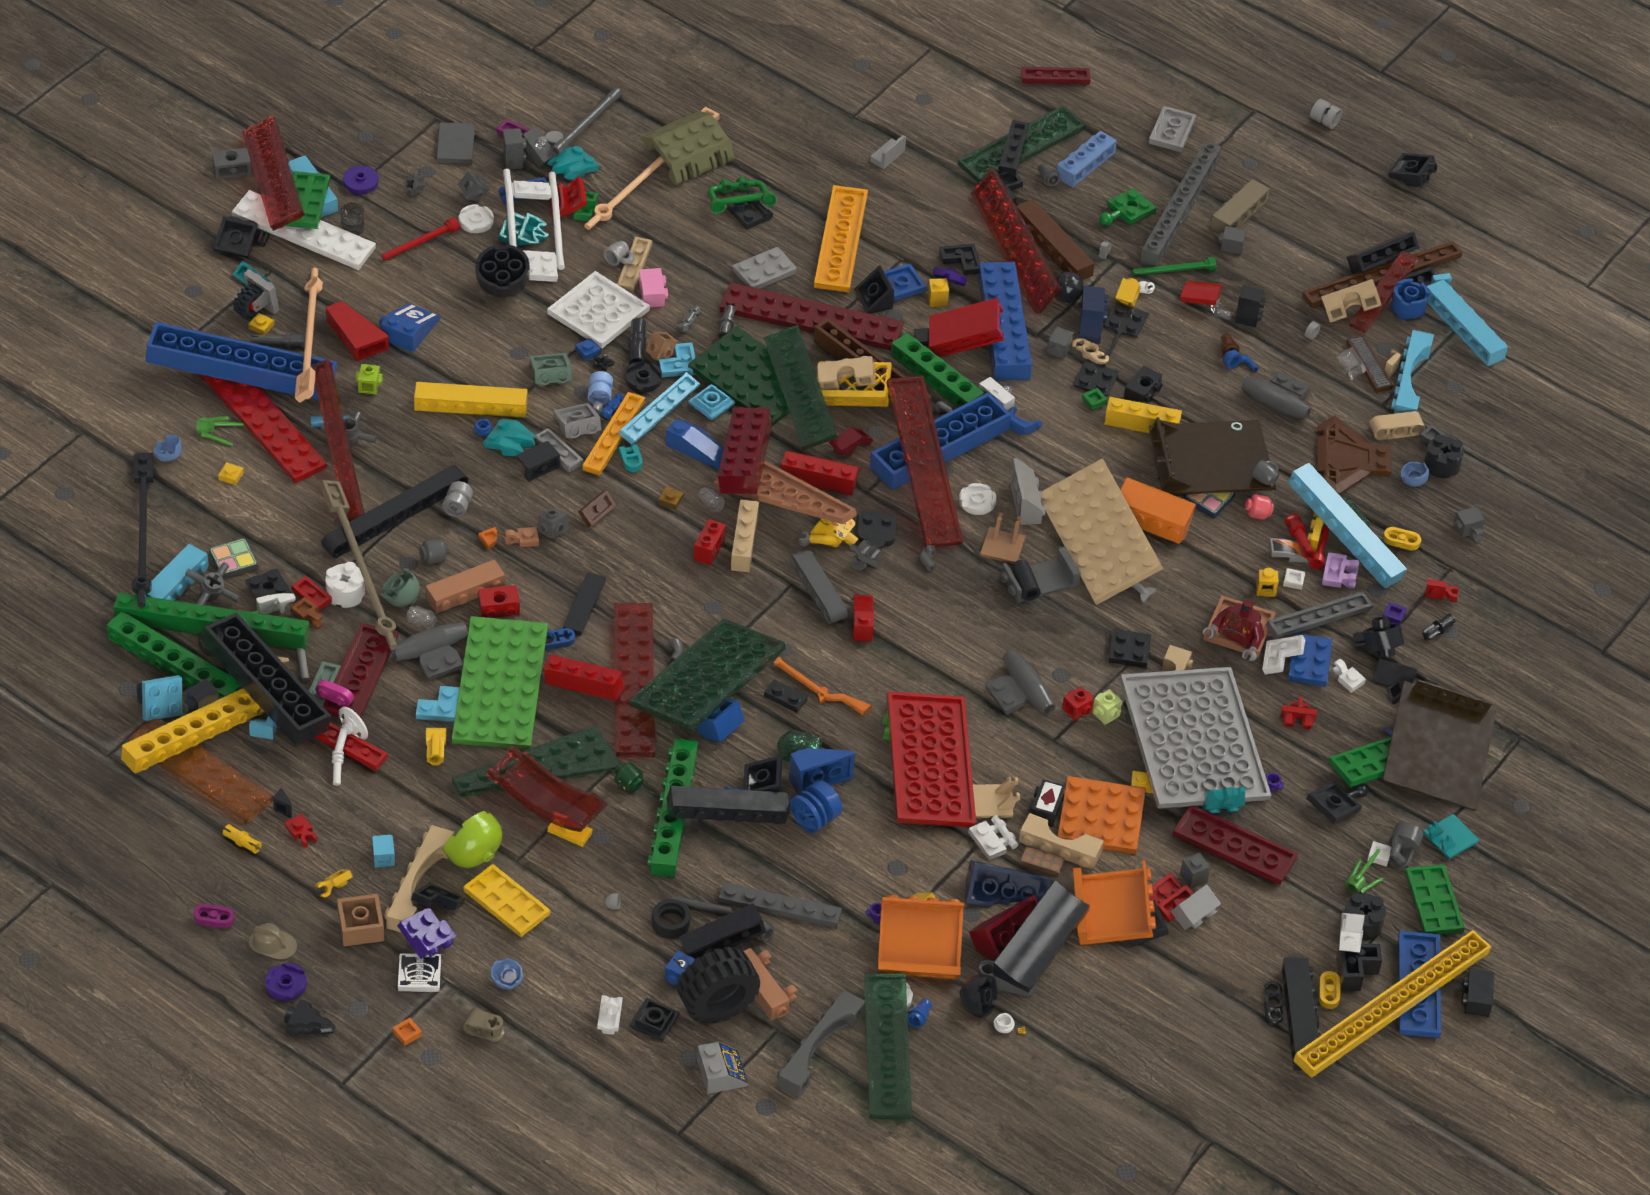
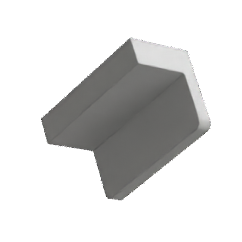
[870,135,906,169]

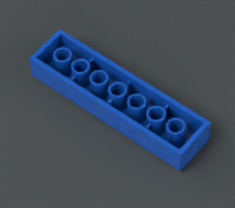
[978,262,1032,381]
[870,392,1011,490]

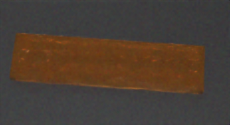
[127,719,273,824]

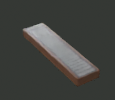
[1346,335,1393,393]

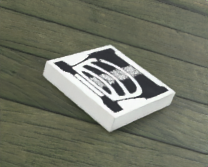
[398,953,441,992]

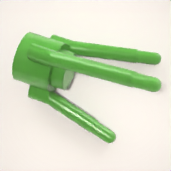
[196,416,244,446]
[1345,849,1383,894]

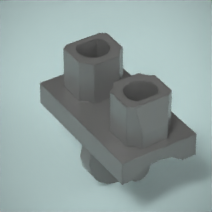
[849,540,883,571]

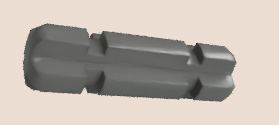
[677,305,701,334]

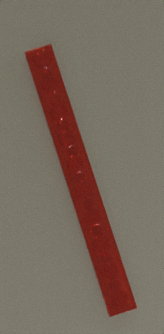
[311,359,365,522]

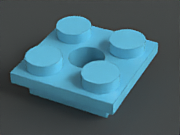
[688,384,735,420]

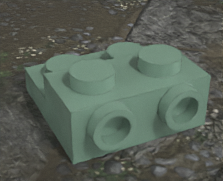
[530,353,572,385]

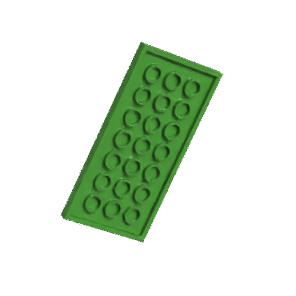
[452,616,548,750]

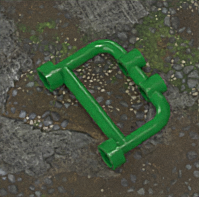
[707,177,777,214]

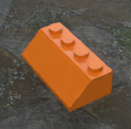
[1120,477,1196,544]

